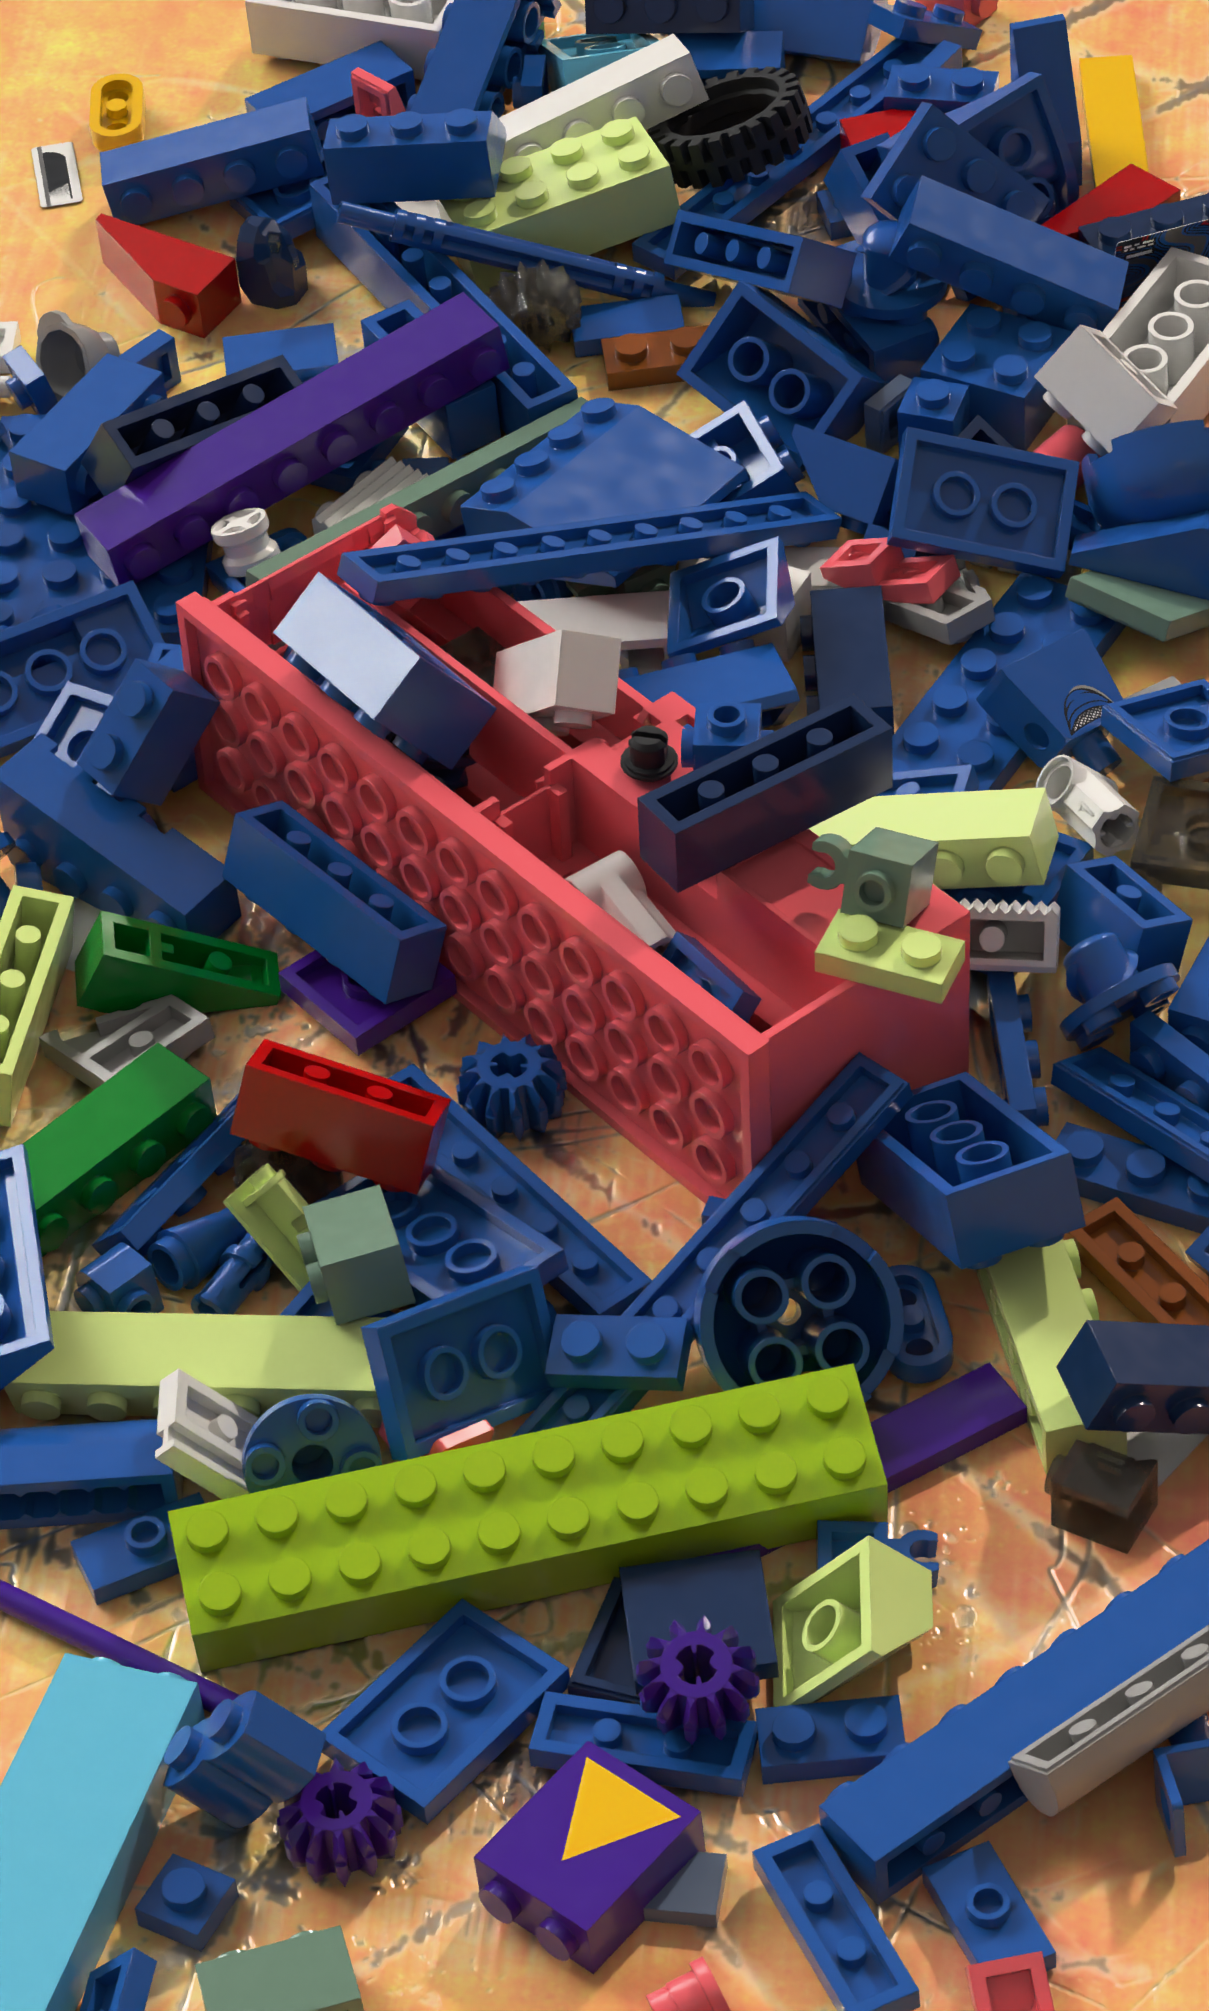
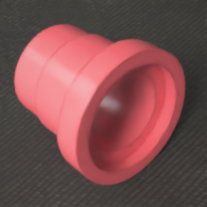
[646,1956,730,2011]

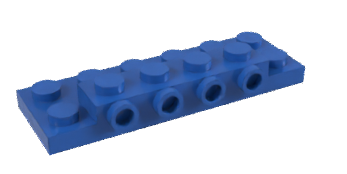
[0,580,165,758]

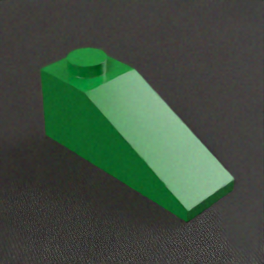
[75,910,281,1013]

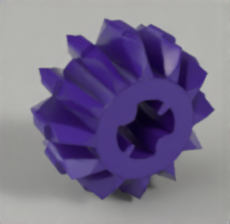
[636,1615,760,1745]
[277,1757,403,1887]

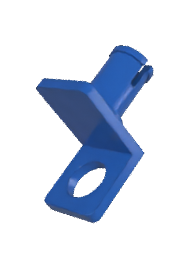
[1153,1712,1209,1858]

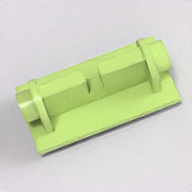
[223,1163,309,1292]

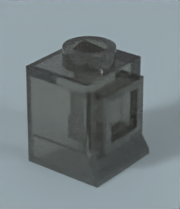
[1044,1439,1158,1554]

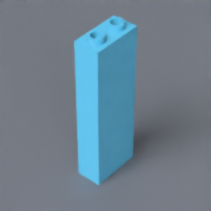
[0,1653,205,2011]

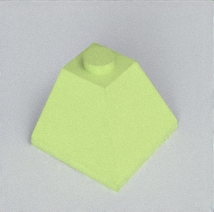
[773,1535,933,1707]

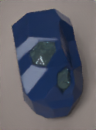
[236,215,308,309]

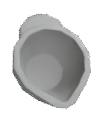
[36,310,120,401]

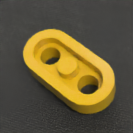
[89,74,146,152]

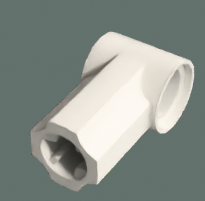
[1035,754,1142,857]
[565,850,676,955]

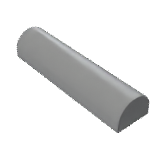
[1008,1625,1209,1817]

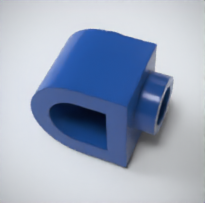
[73,1242,164,1313]

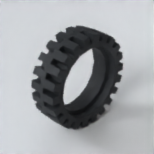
[648,67,813,189]

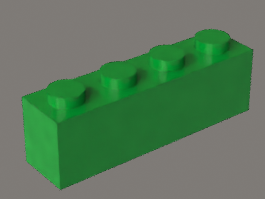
[23,1043,217,1257]

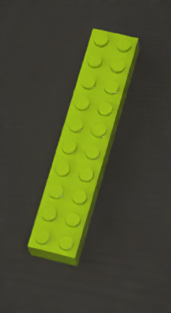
[167,1363,888,1673]

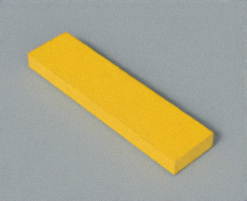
[1079,55,1149,188]

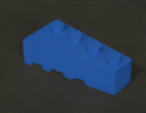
[406,0,562,118]

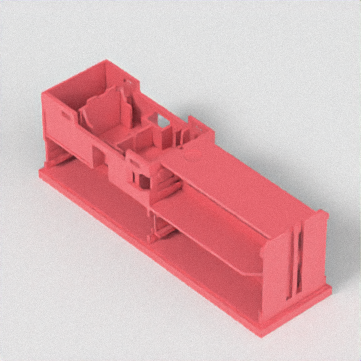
[176,503,970,1204]

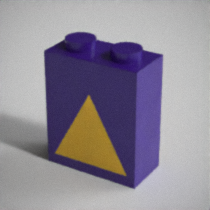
[474,1741,706,1974]

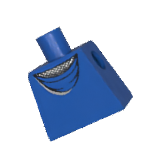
[976,628,1123,776]

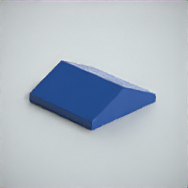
[667,536,795,658]

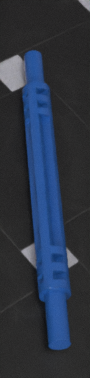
[336,201,716,307]

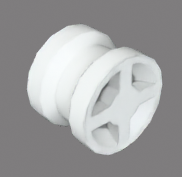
[211,508,281,577]

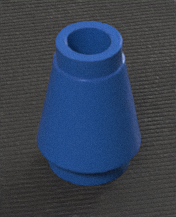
[147,1208,247,1291]

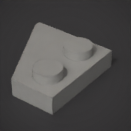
[883,559,995,645]
[39,994,215,1090]

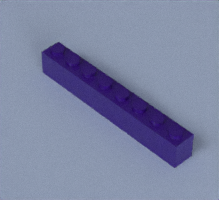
[74,292,510,586]

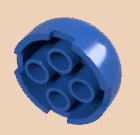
[1081,420,1209,529]
[694,1216,904,1402]

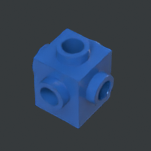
[681,701,774,771]

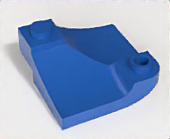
[876,72,1079,302]

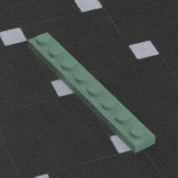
[245,397,588,588]

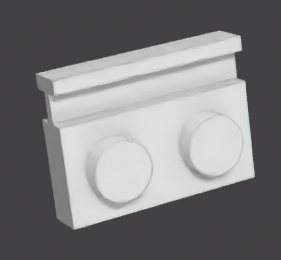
[155,1368,259,1499]

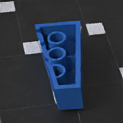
[0,732,242,938]

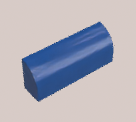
[659,0,888,64]
[0,1419,184,1530]

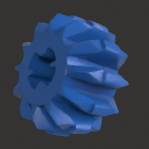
[456,1033,567,1141]

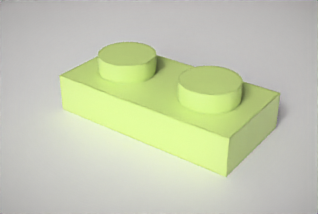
[814,909,965,1004]

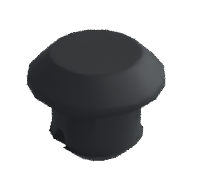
[620,725,678,782]

